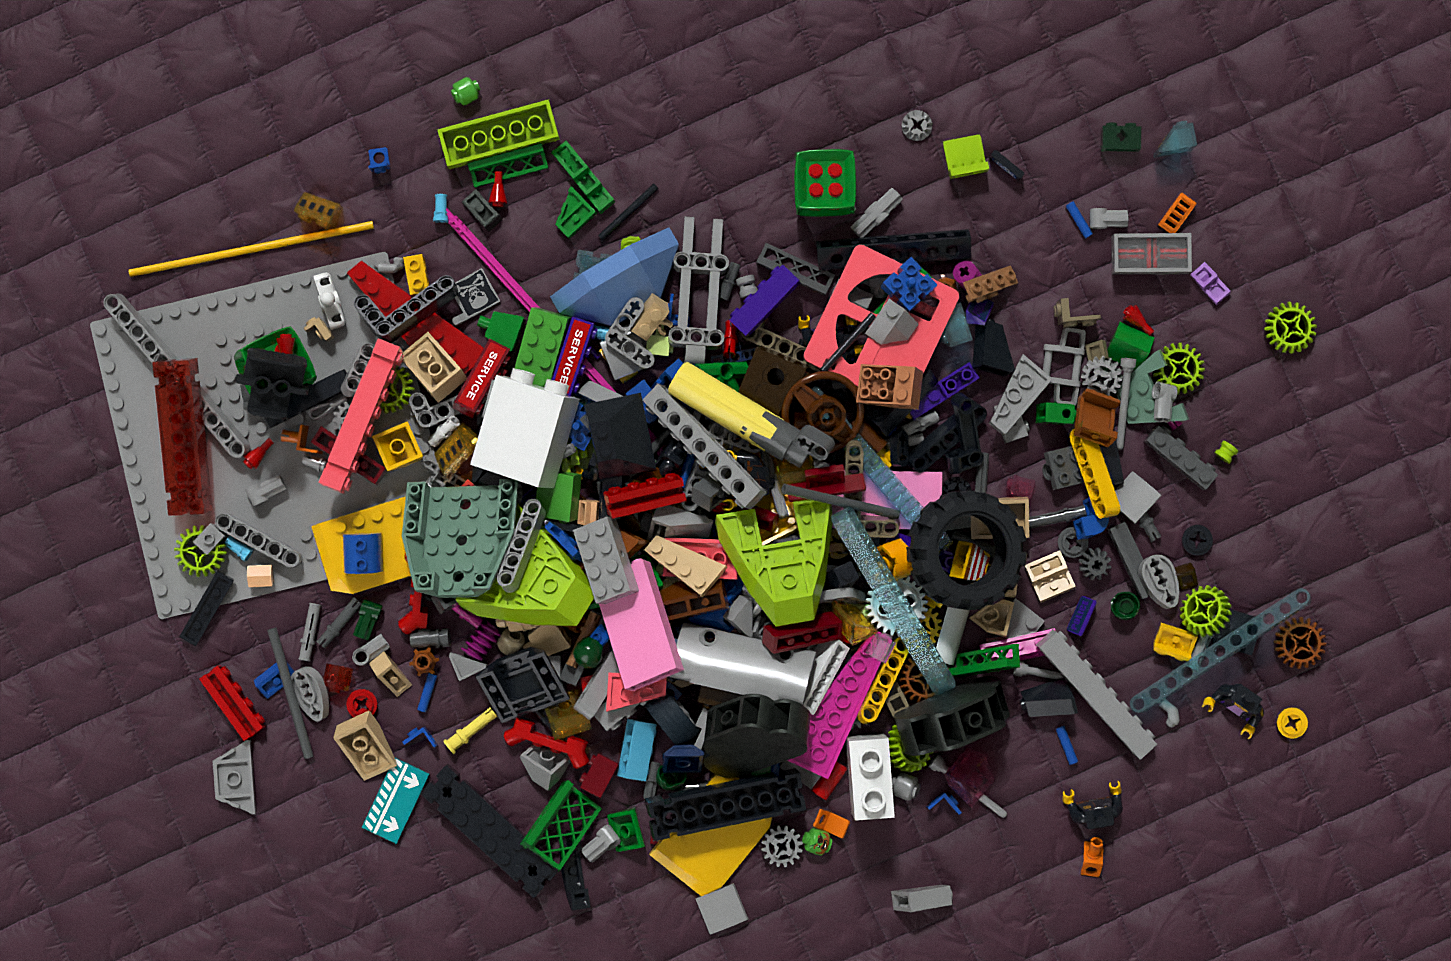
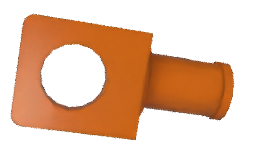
[281,424,323,454]
[1081,837,1103,877]

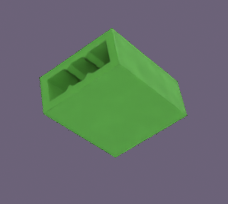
[535,471,582,524]

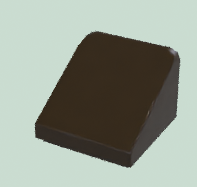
[1174,563,1198,590]

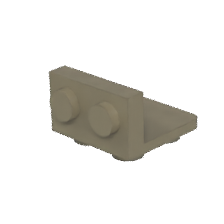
[1053,298,1101,328]

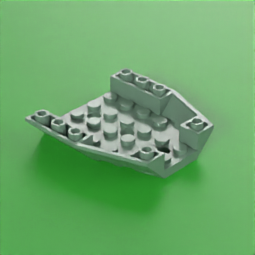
[402,479,519,598]

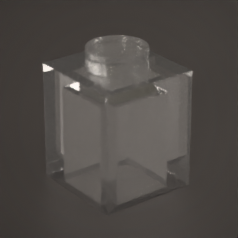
[865,632,896,664]

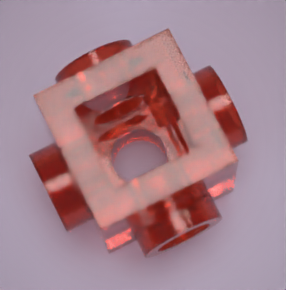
[323,663,353,694]

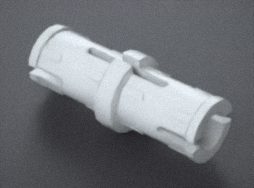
[428,416,460,447]

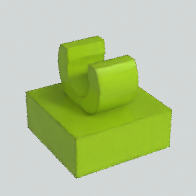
[571,446,589,466]

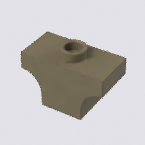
[885,681,909,717]

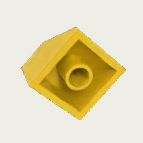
[372,421,423,472]

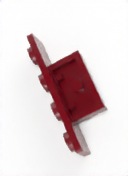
[788,464,866,502]

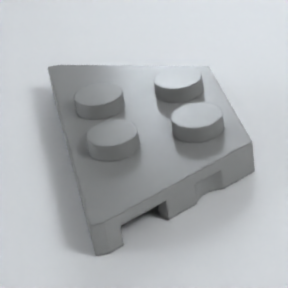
[213,740,256,814]

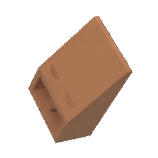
[856,364,923,410]

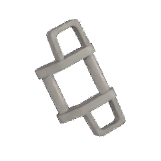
[1043,328,1086,405]

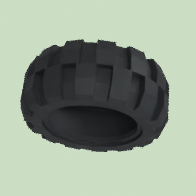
[906,491,1027,610]

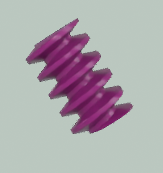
[953,261,982,292]
[461,619,501,661]

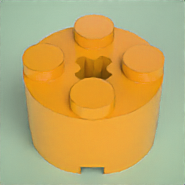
[874,538,913,583]

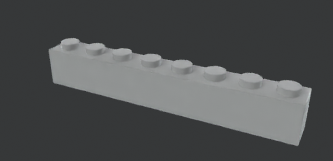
[1036,629,1157,760]

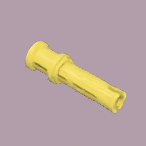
[443,707,498,754]

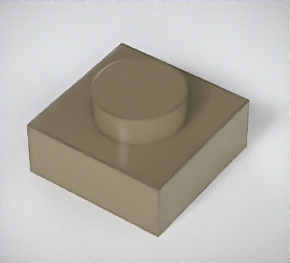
[1085,340,1109,362]

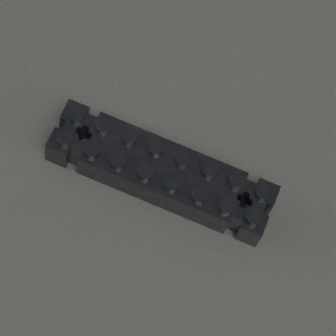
[420,764,558,898]
[645,768,806,841]

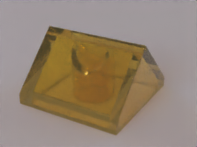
[832,601,878,646]

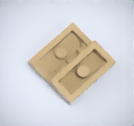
[1025,551,1076,603]

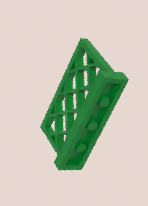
[520,780,602,871]

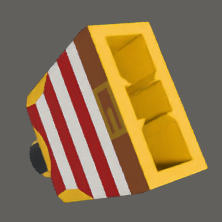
[949,541,991,581]

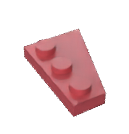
[606,672,667,712]

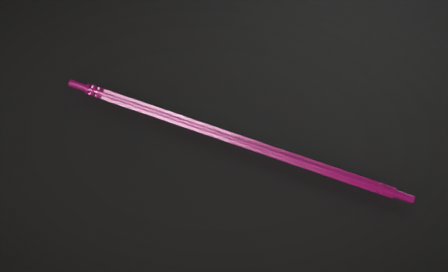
[446,208,682,475]

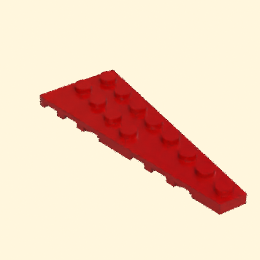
[347,261,484,374]

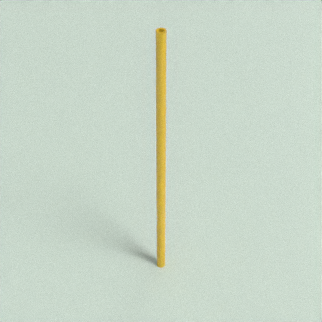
[129,221,374,277]

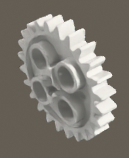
[865,576,928,637]

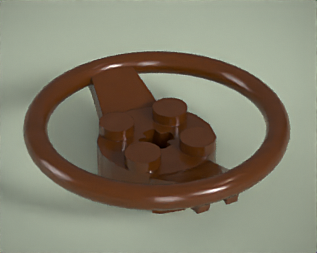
[781,371,865,453]

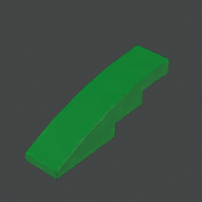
[551,141,615,214]

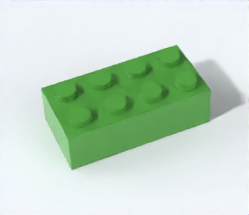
[515,307,572,387]

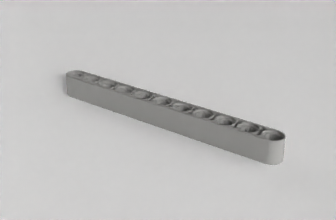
[103,293,250,458]

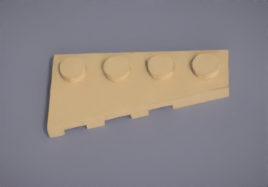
[644,535,727,598]

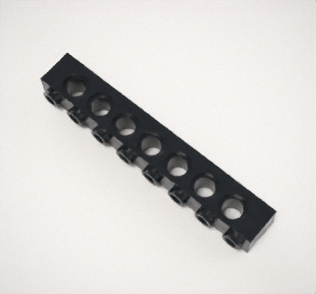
[816,229,972,271]

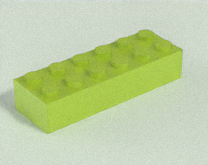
[438,99,560,170]

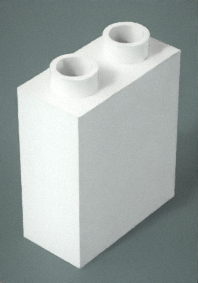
[470,368,580,488]
[846,734,895,820]

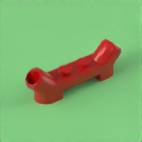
[398,553,428,634]
[504,718,589,769]

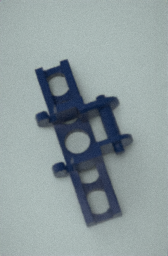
[711,341,756,363]

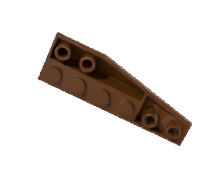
[660,579,730,622]

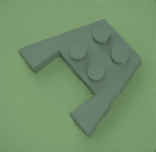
[1116,349,1189,424]

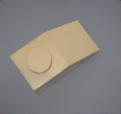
[369,652,412,697]

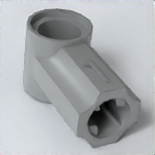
[1090,208,1128,229]
[1152,382,1177,422]
[245,475,287,507]
[352,634,390,666]
[582,825,621,863]

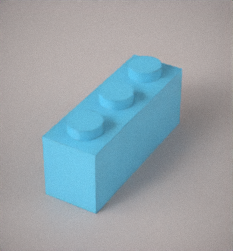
[617,719,656,781]

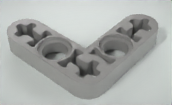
[605,297,654,368]
[819,587,866,604]

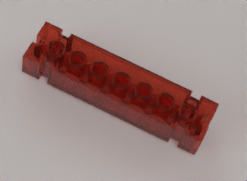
[152,358,213,516]

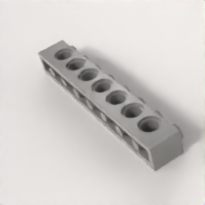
[643,383,767,509]

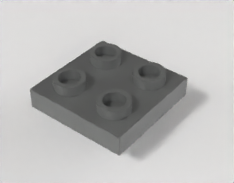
[1042,446,1084,490]

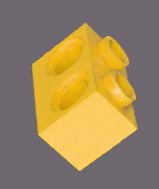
[403,254,430,297]

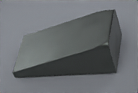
[462,189,502,232]

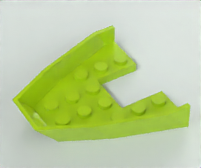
[715,500,833,627]
[455,503,594,626]

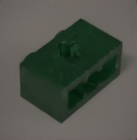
[1100,122,1141,152]

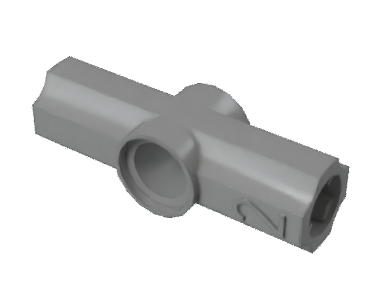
[850,188,903,238]

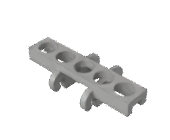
[420,454,466,487]

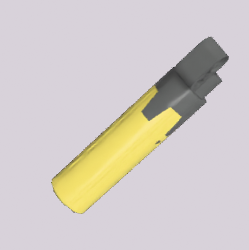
[668,362,835,468]

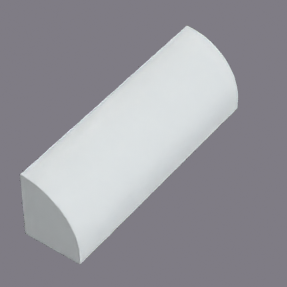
[933,607,969,666]
[803,639,850,715]

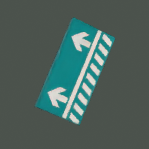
[362,757,430,844]

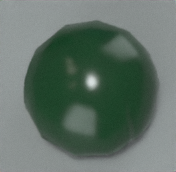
[1111,591,1140,620]
[573,637,603,668]
[656,766,687,791]

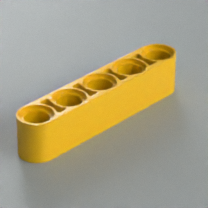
[1069,430,1120,519]
[857,637,911,724]

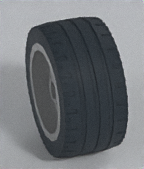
[645,688,700,745]

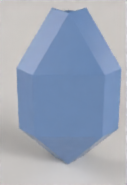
[550,228,679,327]

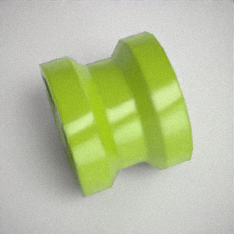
[1214,440,1239,464]

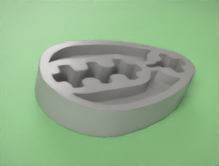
[1138,555,1179,609]
[291,666,329,721]

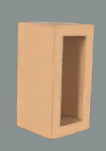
[577,500,599,525]
[247,565,274,587]

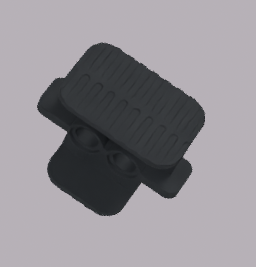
[235,348,309,420]

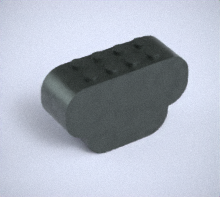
[894,676,1010,756]
[703,694,811,778]

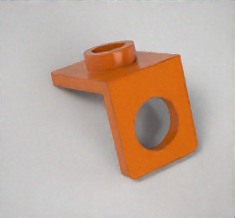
[813,809,850,838]

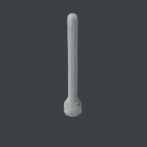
[1116,358,1136,450]
[1014,661,1106,685]
[928,754,1007,818]

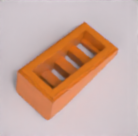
[1158,193,1197,233]

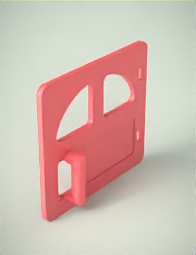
[803,245,959,387]

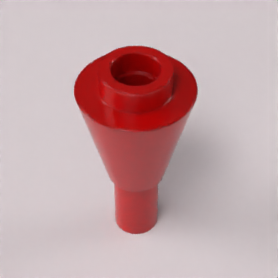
[488,171,507,207]
[1123,305,1154,336]
[276,334,296,355]
[243,438,274,470]

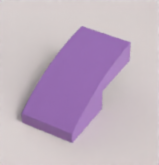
[1190,262,1231,306]

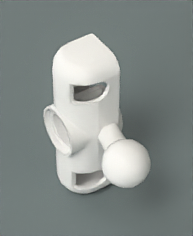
[313,272,346,330]

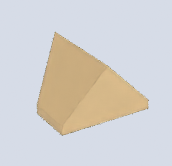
[969,599,1014,637]

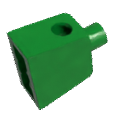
[477,311,525,353]
[1036,402,1077,425]

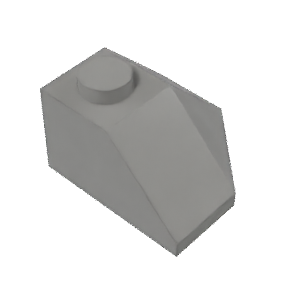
[865,299,918,345]
[520,745,571,790]

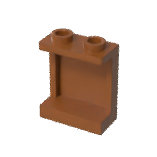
[1074,389,1121,447]

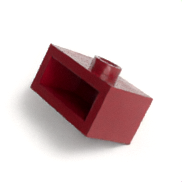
[579,752,619,798]

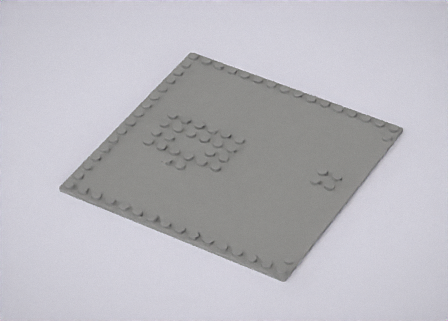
[90,252,442,619]

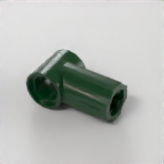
[353,599,383,641]

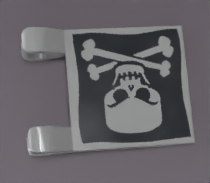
[445,268,501,326]

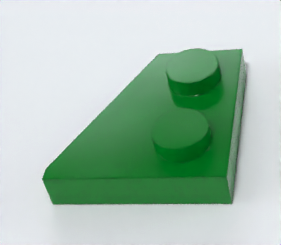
[555,186,597,239]

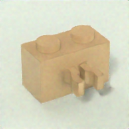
[631,293,673,341]

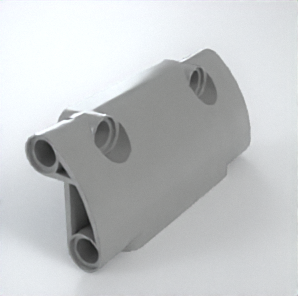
[669,622,816,705]

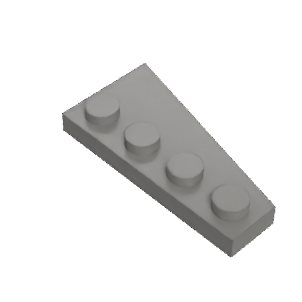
[989,354,1052,436]

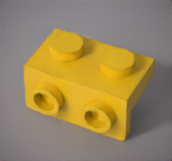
[1153,623,1198,662]

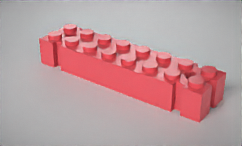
[318,338,404,494]

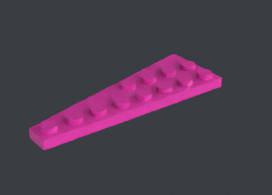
[787,630,892,779]

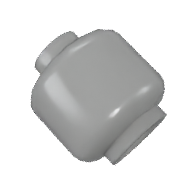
[892,772,920,801]

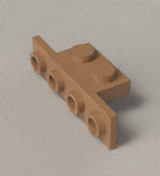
[963,266,1018,303]

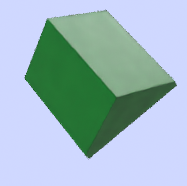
[1107,322,1154,370]
[607,807,645,852]

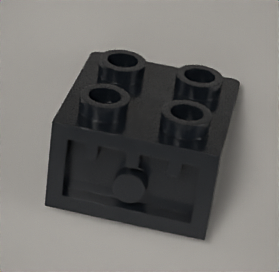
[1212,609,1263,655]

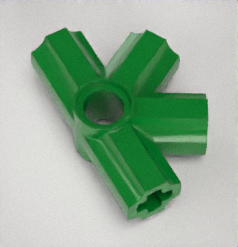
[695,362,749,392]

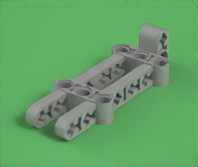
[668,216,729,366]

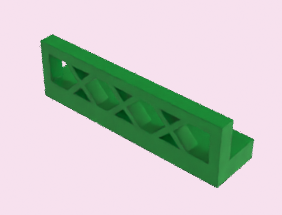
[468,143,549,188]
[948,644,1020,677]

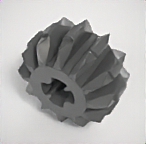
[1079,548,1111,580]

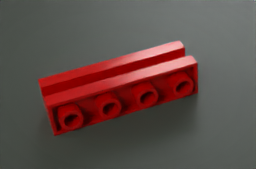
[603,473,686,519]
[199,665,266,741]

